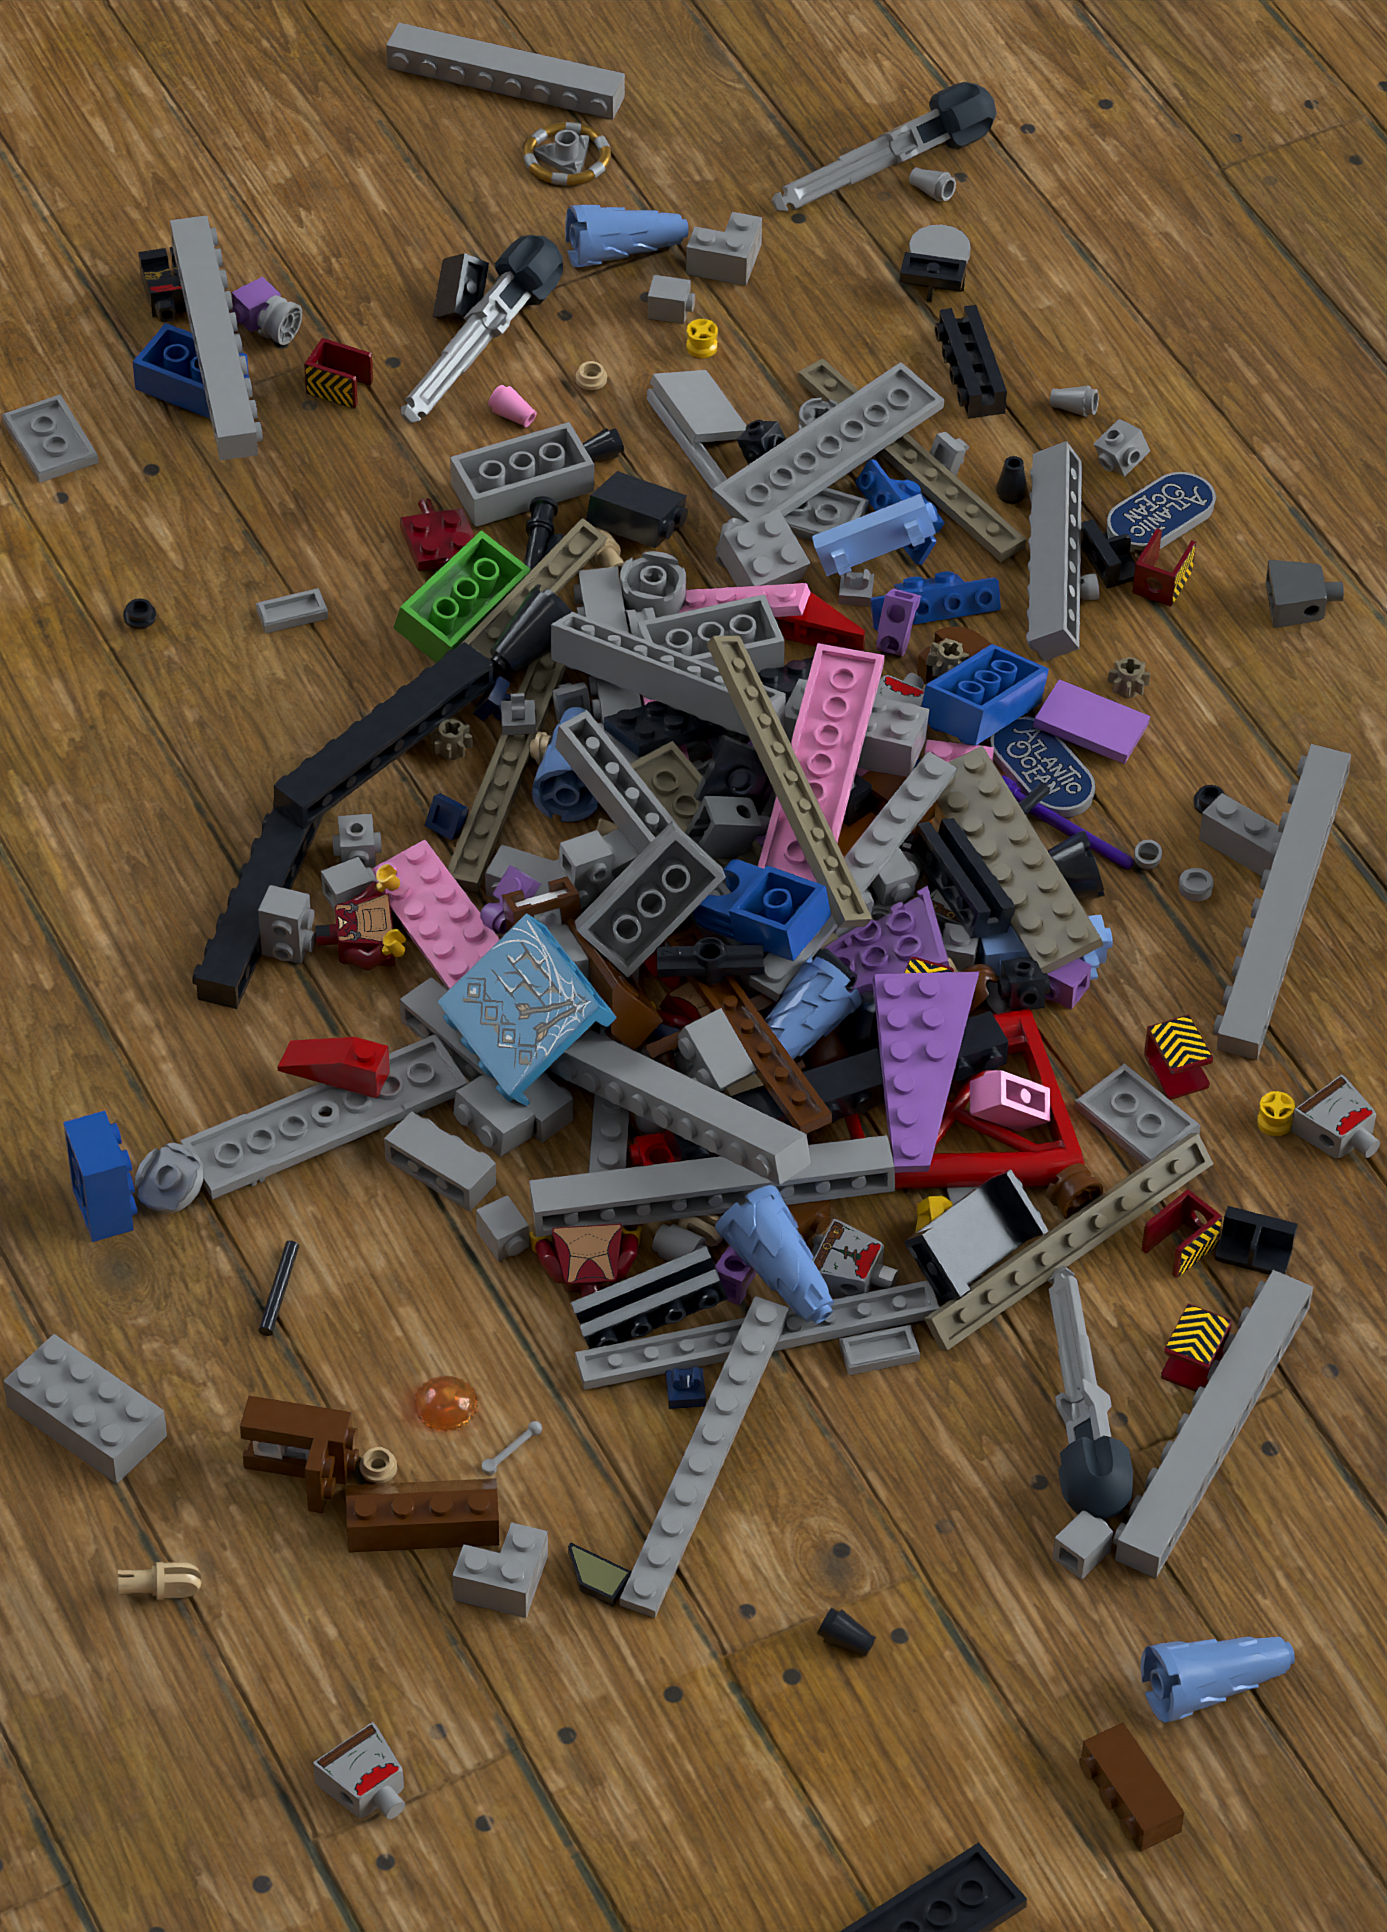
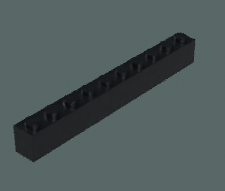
[664,1011,1009,1162]

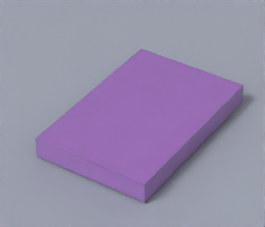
[1033,679,1150,764]

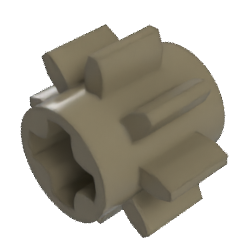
[926,638,969,677]
[1108,657,1150,698]
[431,719,473,760]

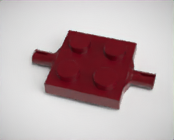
[400,498,474,571]

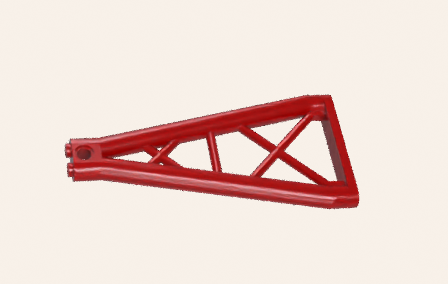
[629,1008,1085,1189]

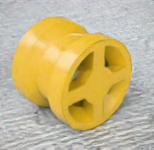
[686,319,718,359]
[1257,1091,1295,1136]

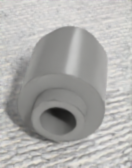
[652,1224,709,1261]

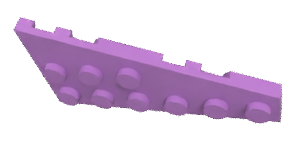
[745,886,950,1016]
[872,972,979,1173]

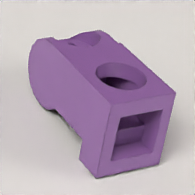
[876,589,921,656]
[715,1246,757,1306]

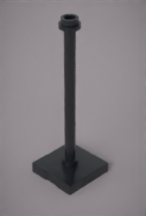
[694,735,773,815]

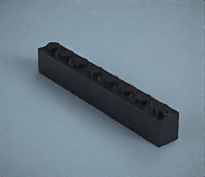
[274,642,493,830]
[192,800,325,1009]

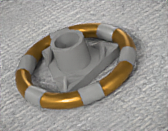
[523,122,611,186]

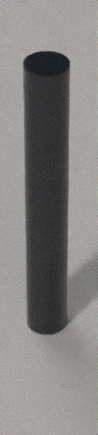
[258,1240,299,1336]

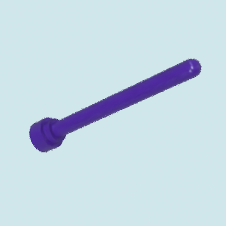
[1002,775,1134,869]

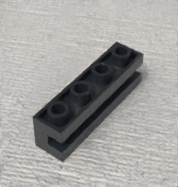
[934,305,1007,419]
[910,818,1015,939]
[571,1246,728,1349]

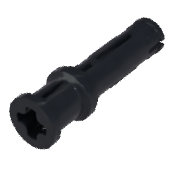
[524,496,559,571]

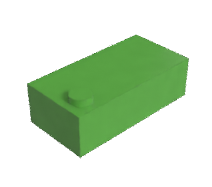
[393,530,531,663]

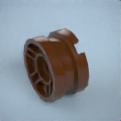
[1046,1163,1103,1219]

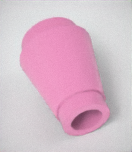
[488,385,537,427]

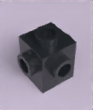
[737,420,786,465]
[997,957,1050,1011]

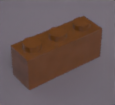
[1079,1722,1185,1852]

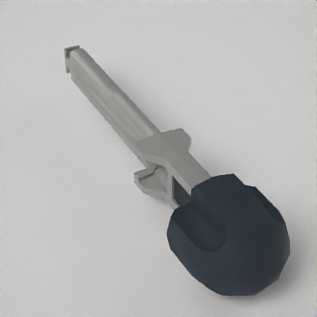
[771,82,997,212]
[401,235,563,424]
[1048,1265,1133,1520]

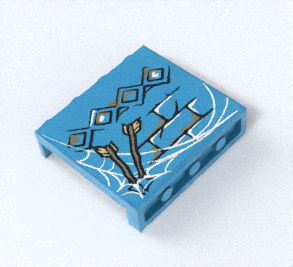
[437,913,617,1106]

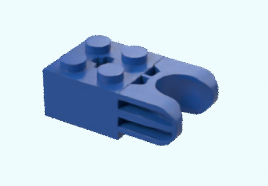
[692,859,832,961]

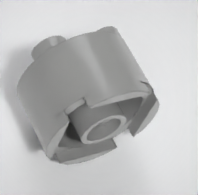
[620,551,686,618]

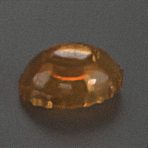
[414,1376,478,1432]

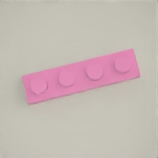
[679,583,810,617]

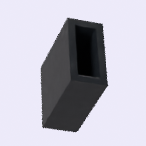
[586,471,688,548]

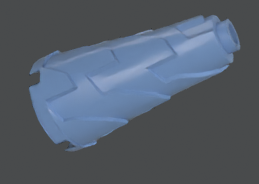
[565,205,688,268]
[532,707,598,822]
[752,956,862,1075]
[715,1185,834,1324]
[1141,1636,1295,1723]

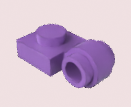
[480,865,541,934]

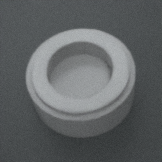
[1178,868,1214,902]

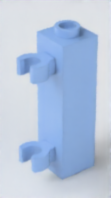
[812,494,938,576]
[978,915,1113,980]

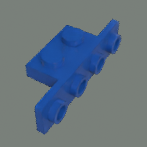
[855,460,945,565]
[870,571,1001,630]

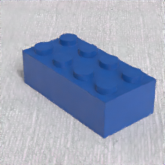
[921,644,1049,746]

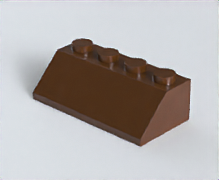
[567,917,663,1051]
[346,1478,500,1553]

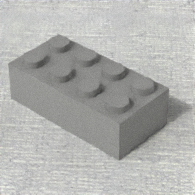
[450,422,594,527]
[637,594,784,673]
[784,679,929,777]
[575,821,726,977]
[3,1334,167,1484]

